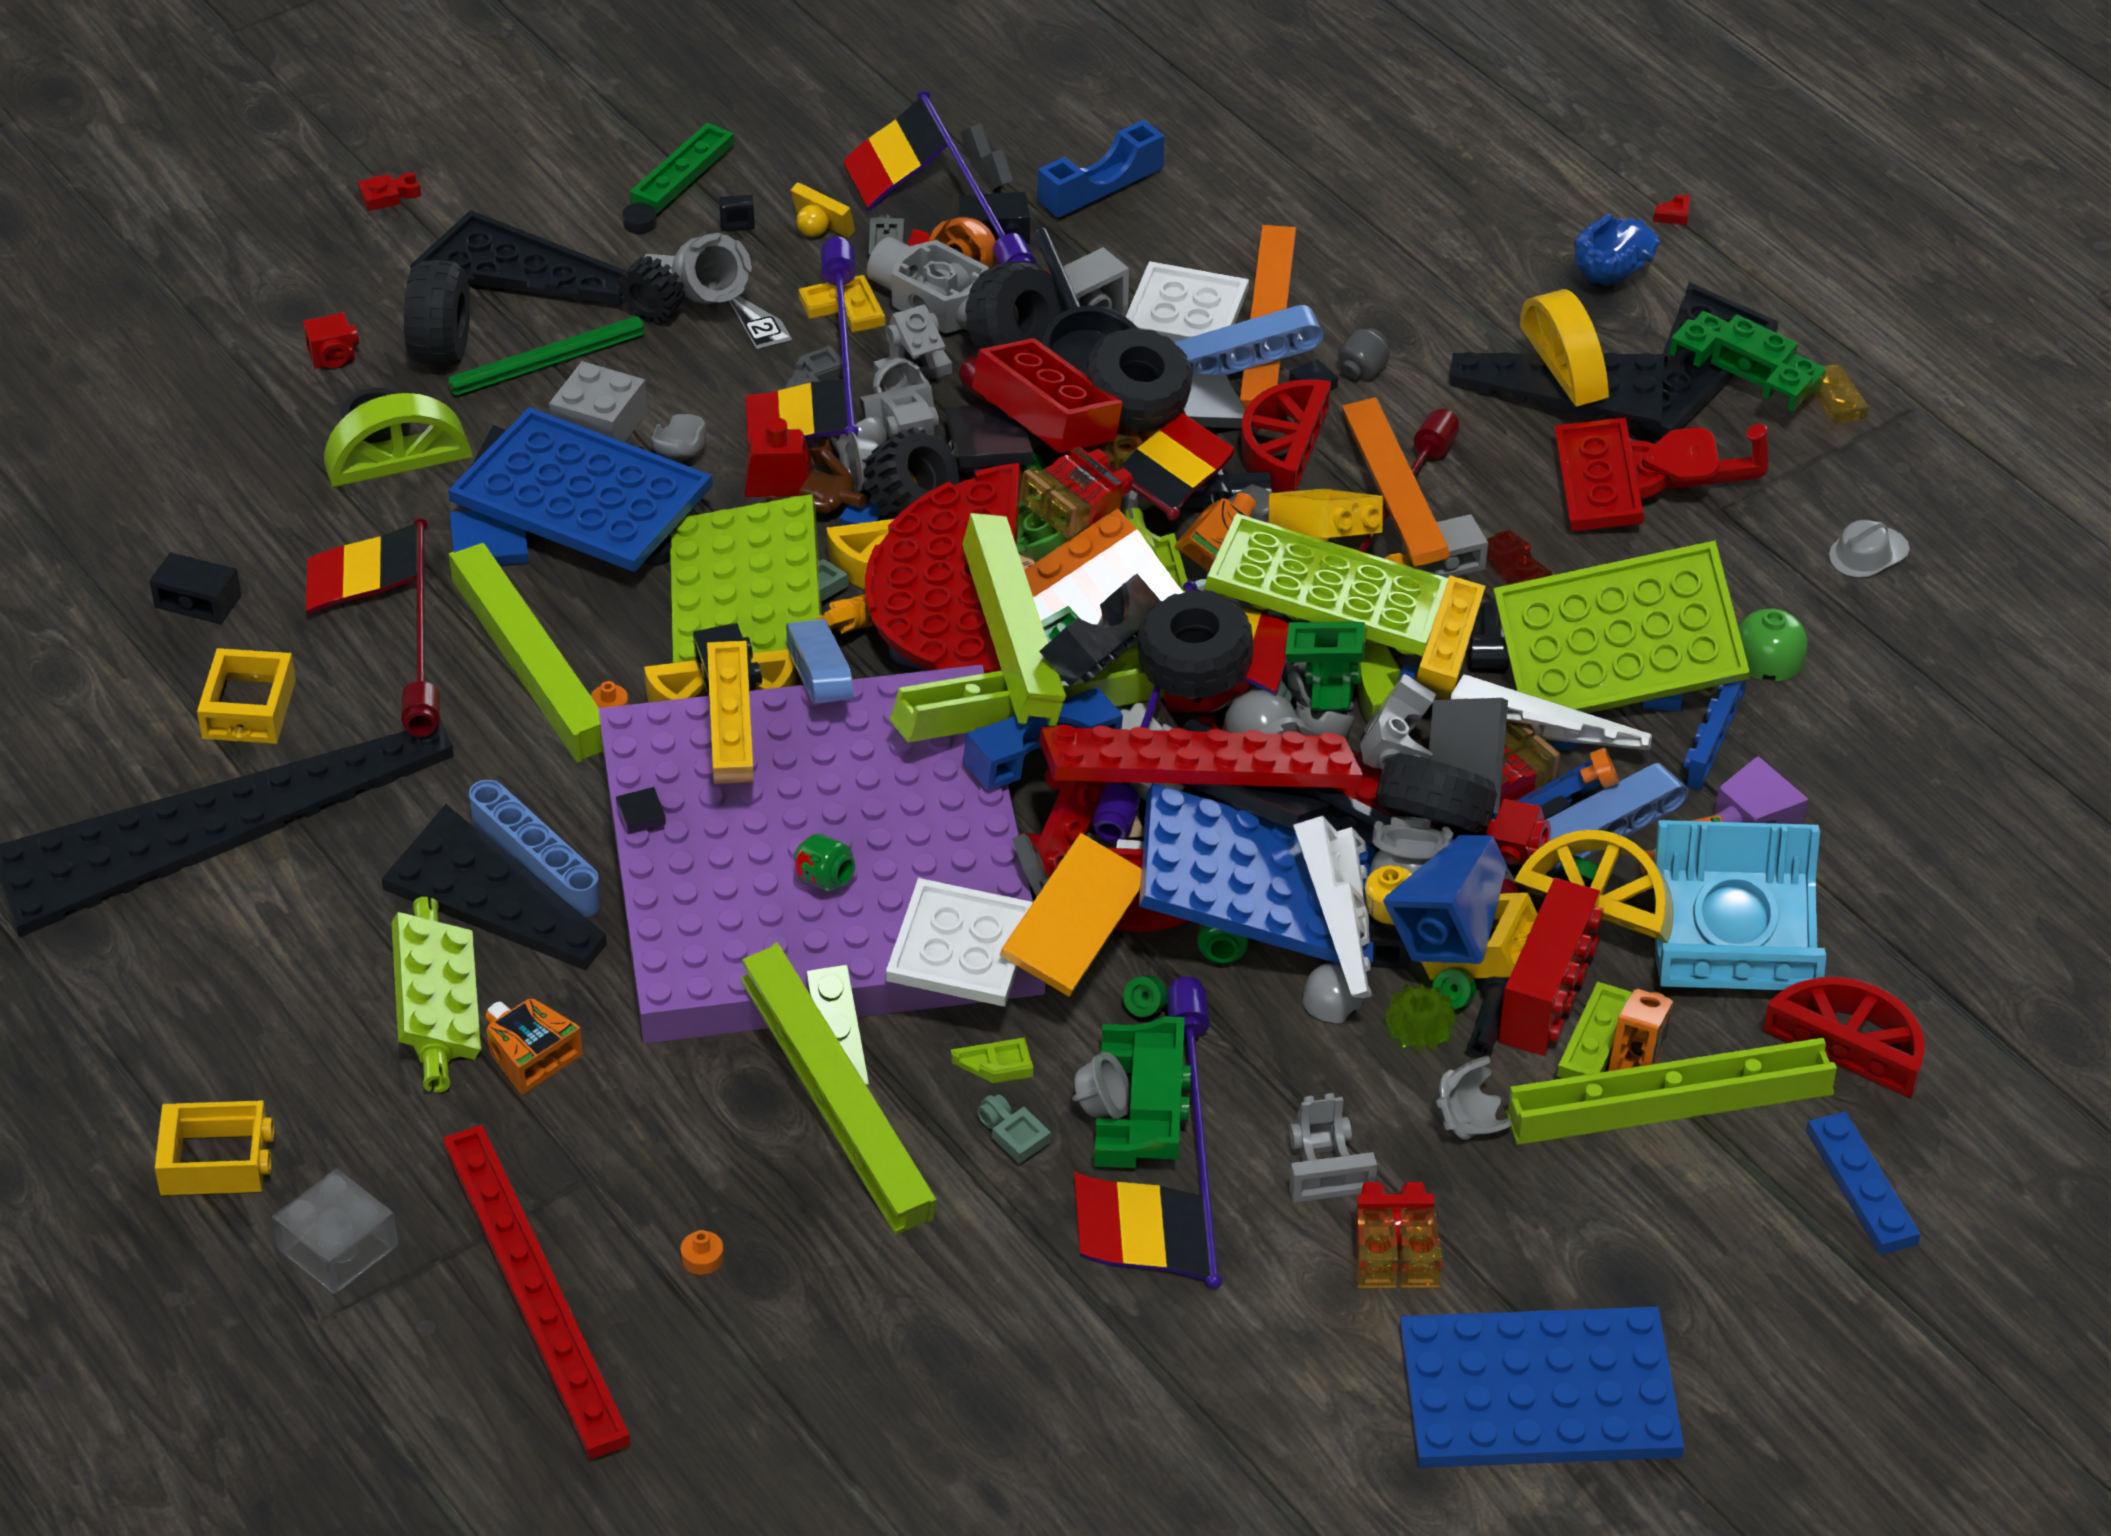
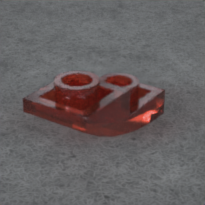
[1486,530,1552,585]

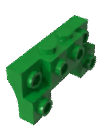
[1668,311,1827,412]
[1094,1016,1191,1168]

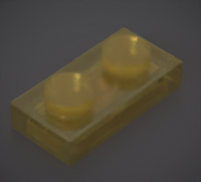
[1814,363,1869,424]

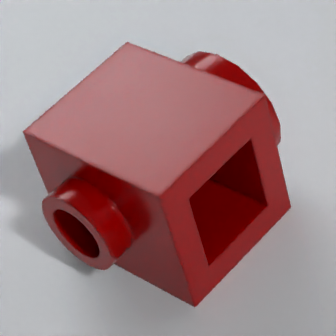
[303,312,359,369]
[1486,799,1551,865]

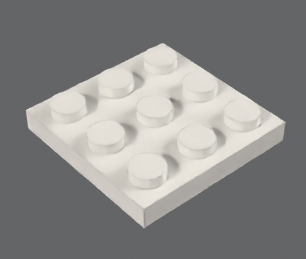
[1126,261,1249,342]
[886,878,1033,1007]

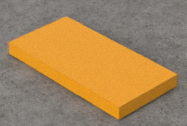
[999,833,1142,997]

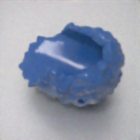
[1574,213,1660,286]

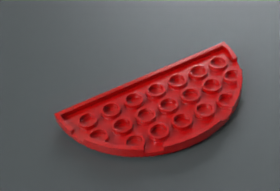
[865,463,1022,673]

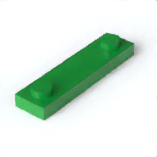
[629,123,735,213]

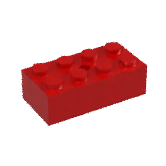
[972,338,1123,453]
[1499,877,1604,1056]

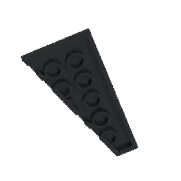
[410,210,626,305]
[1639,282,1779,438]
[1450,352,1664,432]
[382,804,607,971]

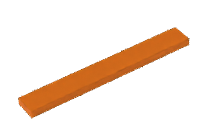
[1240,225,1296,410]
[1342,397,1450,567]

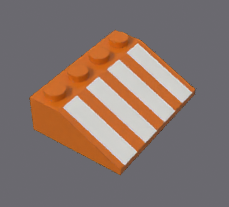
[1024,508,1183,626]

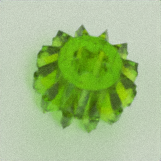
[1385,982,1456,1052]

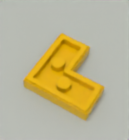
[798,275,885,333]

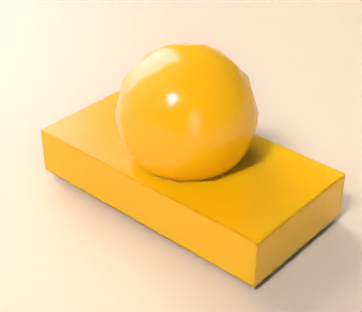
[790,182,855,238]

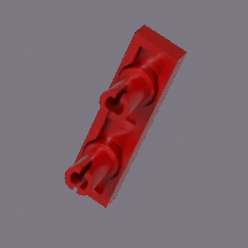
[1019,768,1107,878]

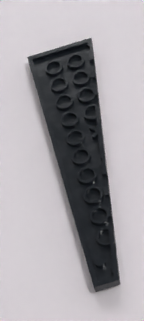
[0,721,454,938]

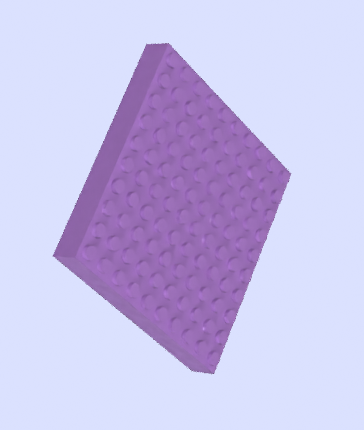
[599,665,1046,1044]

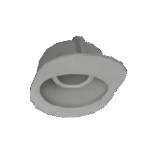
[839,432,879,493]
[1829,520,1910,578]
[1072,1052,1131,1119]

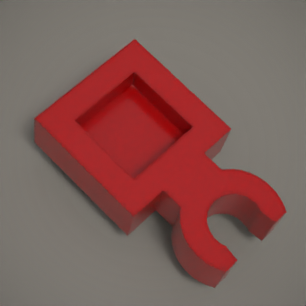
[357,172,421,211]

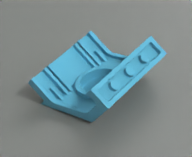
[1654,820,1826,990]

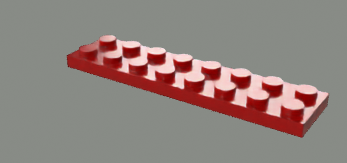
[1039,725,1363,789]

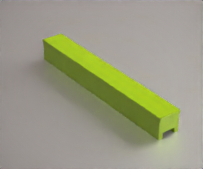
[962,513,1066,726]
[449,543,603,763]
[889,648,1165,743]
[741,942,936,1235]
[1505,1038,1837,1145]

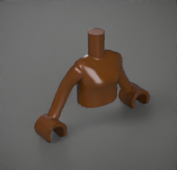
[766,437,867,514]

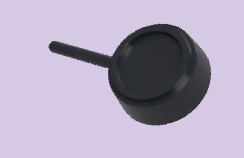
[1034,227,1139,381]

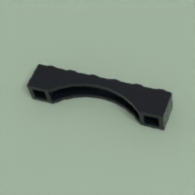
[1039,573,1162,687]

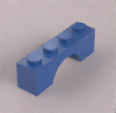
[1038,120,1164,218]
[963,687,1123,791]

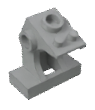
[874,304,952,381]
[860,382,939,438]
[1360,674,1436,770]
[1289,1093,1377,1203]

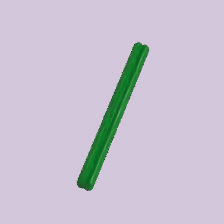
[448,316,644,396]

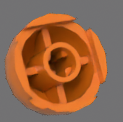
[929,217,996,269]

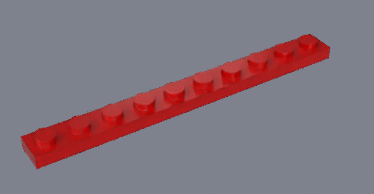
[443,1125,631,1460]

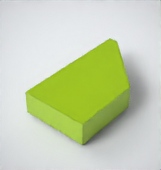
[951,1037,1033,1084]

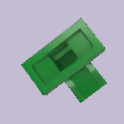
[1285,622,1367,712]

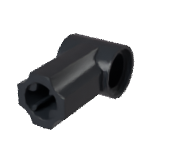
[1470,602,1509,670]

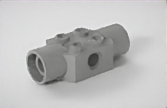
[867,237,1015,334]

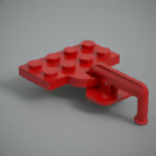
[1555,417,1769,532]

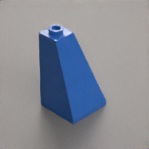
[1383,835,1507,964]

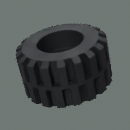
[863,427,963,519]

